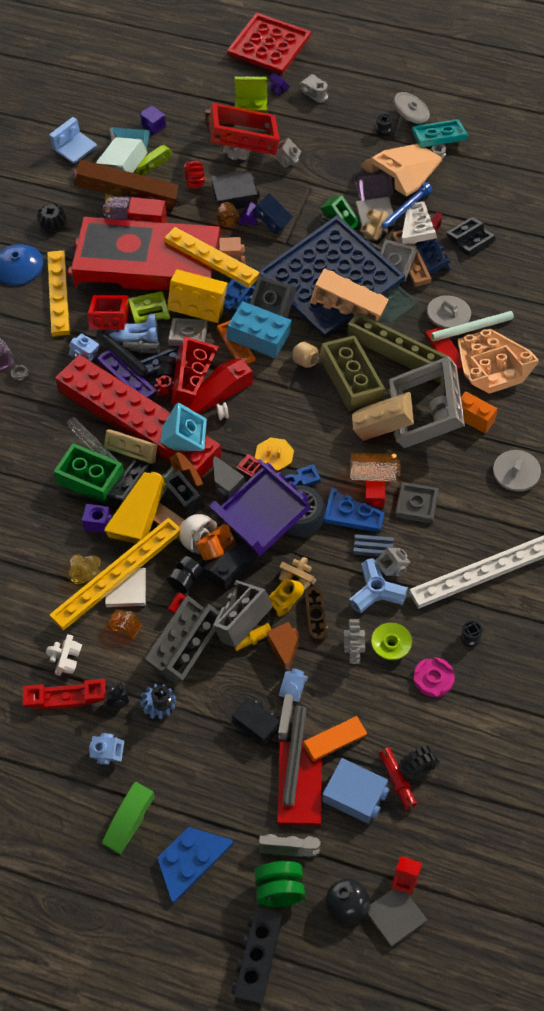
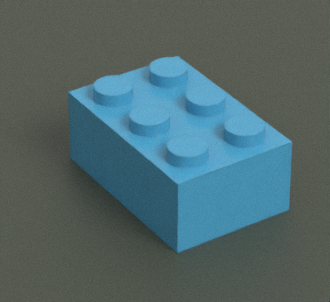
[227,301,291,358]

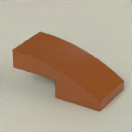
[169,452,203,489]

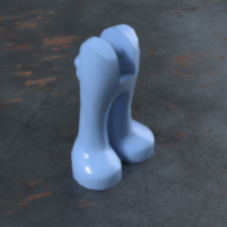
[108,313,158,344]

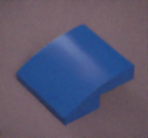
[224,279,255,314]

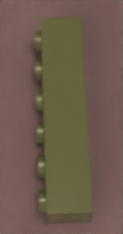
[348,312,451,383]

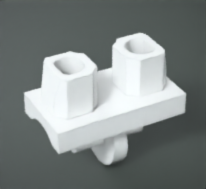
[46,634,82,676]

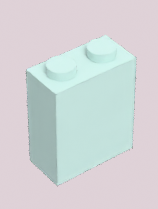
[96,137,148,173]

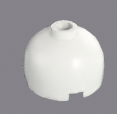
[179,514,217,554]

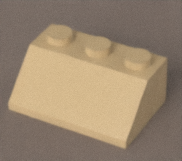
[352,392,414,441]

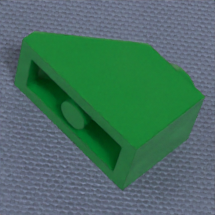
[320,195,360,229]

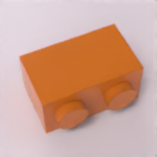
[461,391,498,434]

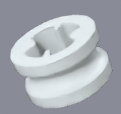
[216,402,229,420]

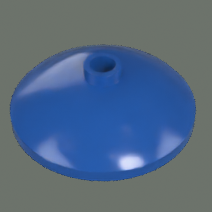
[0,244,44,286]

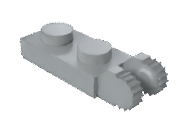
[259,834,321,857]

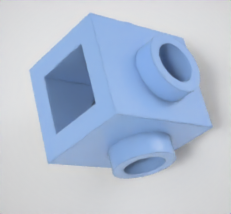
[69,333,99,362]
[89,733,124,765]

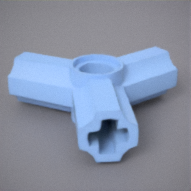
[349,558,408,613]

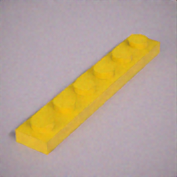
[164,227,260,288]
[47,250,70,337]

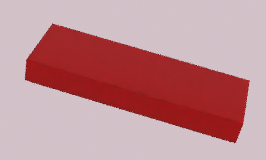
[425,327,463,372]

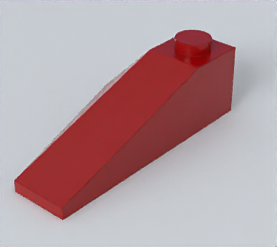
[189,358,253,414]

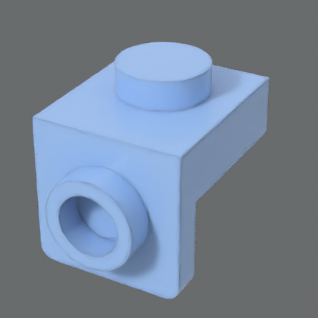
[279,669,308,702]

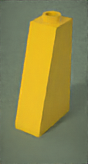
[104,472,165,544]

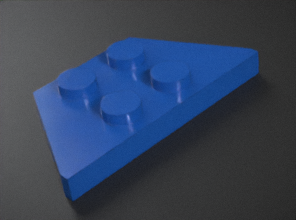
[157,827,234,904]

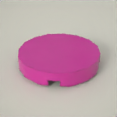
[414,658,455,697]

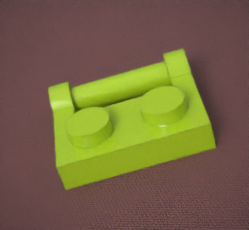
[128,291,170,324]

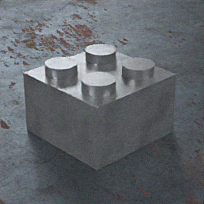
[250,276,297,318]

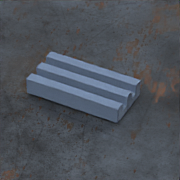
[353,534,394,557]

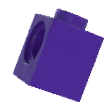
[140,105,166,135]
[82,504,113,533]

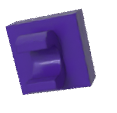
[269,73,290,95]
[238,202,258,226]

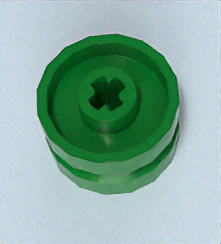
[254,861,305,908]

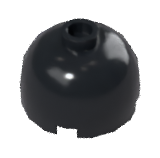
[325,878,371,926]

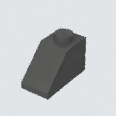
[213,456,245,500]

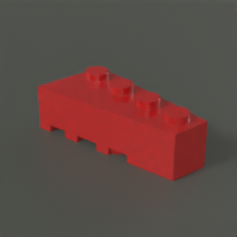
[171,336,219,408]

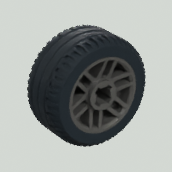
[285,485,325,537]

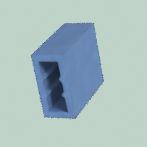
[323,758,390,824]

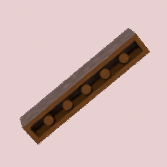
[74,160,179,211]

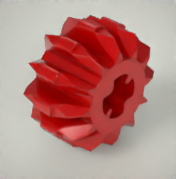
[184,160,205,189]

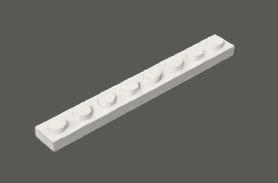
[409,535,544,609]

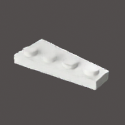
[402,201,437,244]

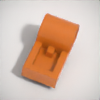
[195,524,235,560]

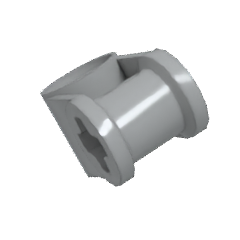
[299,74,328,103]

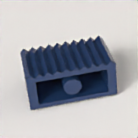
[252,192,293,234]

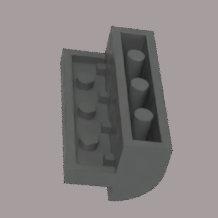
[143,595,220,683]

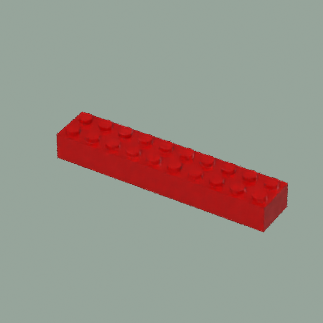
[55,355,222,478]

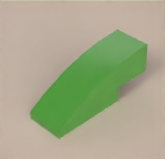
[102,781,155,855]

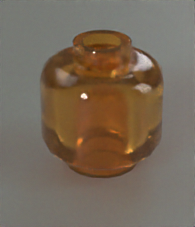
[215,202,239,228]

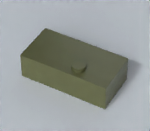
[319,335,385,411]

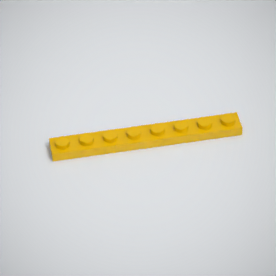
[50,517,180,631]

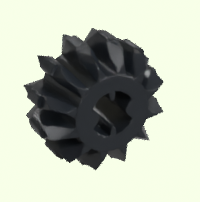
[37,203,66,232]

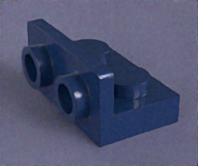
[416,239,451,275]

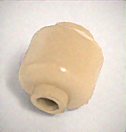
[292,342,319,368]

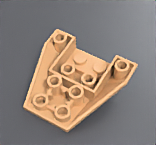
[360,144,442,197]
[458,329,539,393]

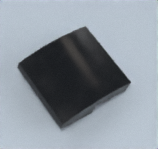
[446,217,496,256]

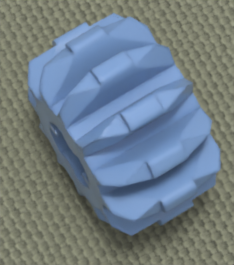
[140,683,176,719]

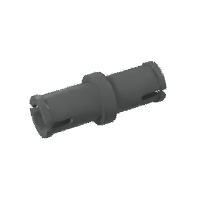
[123,340,160,355]

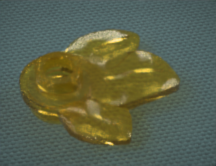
[69,554,101,584]

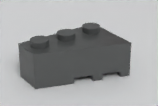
[213,580,273,647]

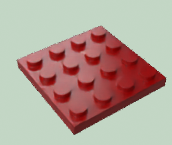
[227,13,311,75]

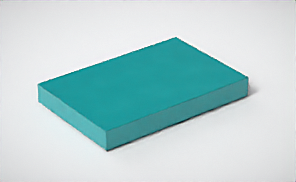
[412,119,468,148]

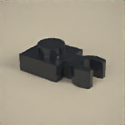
[105,681,129,707]

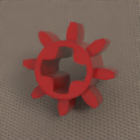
[154,375,174,398]

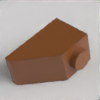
[267,622,300,672]

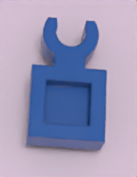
[285,464,321,487]

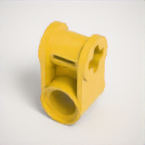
[268,579,304,617]

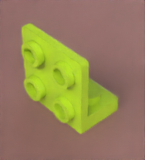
[234,77,267,114]

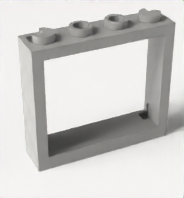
[389,356,465,448]

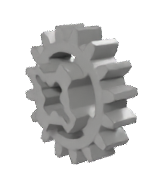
[344,619,365,664]

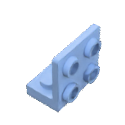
[49,117,97,164]

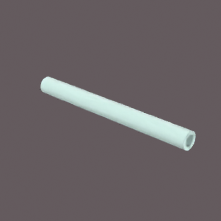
[431,311,514,342]

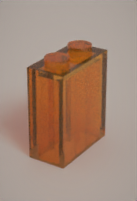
[350,453,401,482]

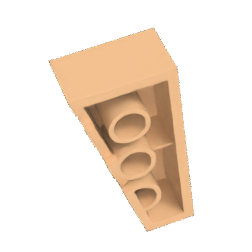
[310,269,389,322]

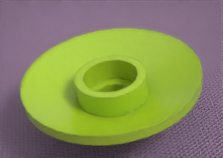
[371,623,412,660]

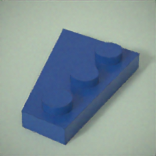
[324,487,384,533]

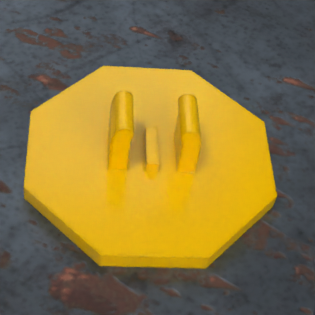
[255,438,294,472]

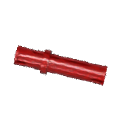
[378,748,418,810]

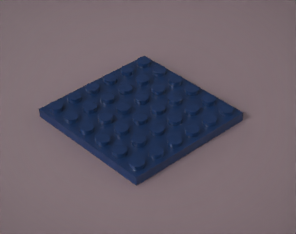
[258,216,405,338]

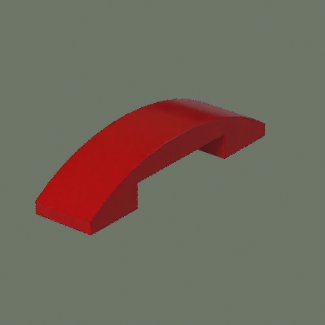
[23,679,106,709]

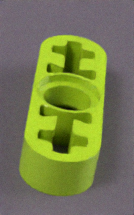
[133,145,172,176]

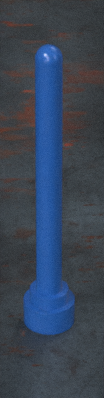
[381,182,432,229]

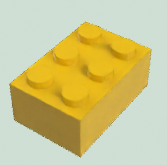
[167,269,228,323]

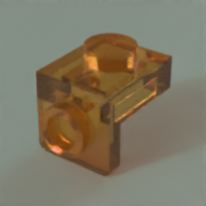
[106,609,143,639]

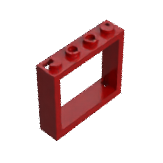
[209,103,280,155]

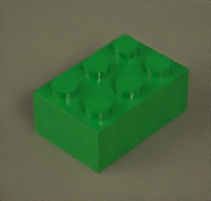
[54,443,124,504]

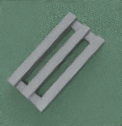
[278,694,293,742]

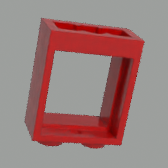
[88,295,129,330]

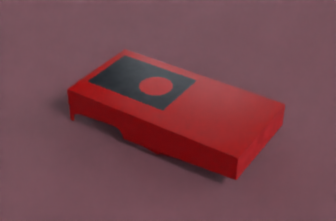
[66,217,220,291]

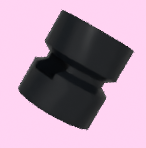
[166,556,203,593]

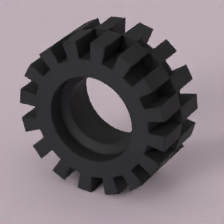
[398,745,440,781]

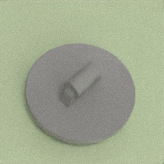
[393,92,430,124]
[427,296,471,329]
[493,450,541,492]

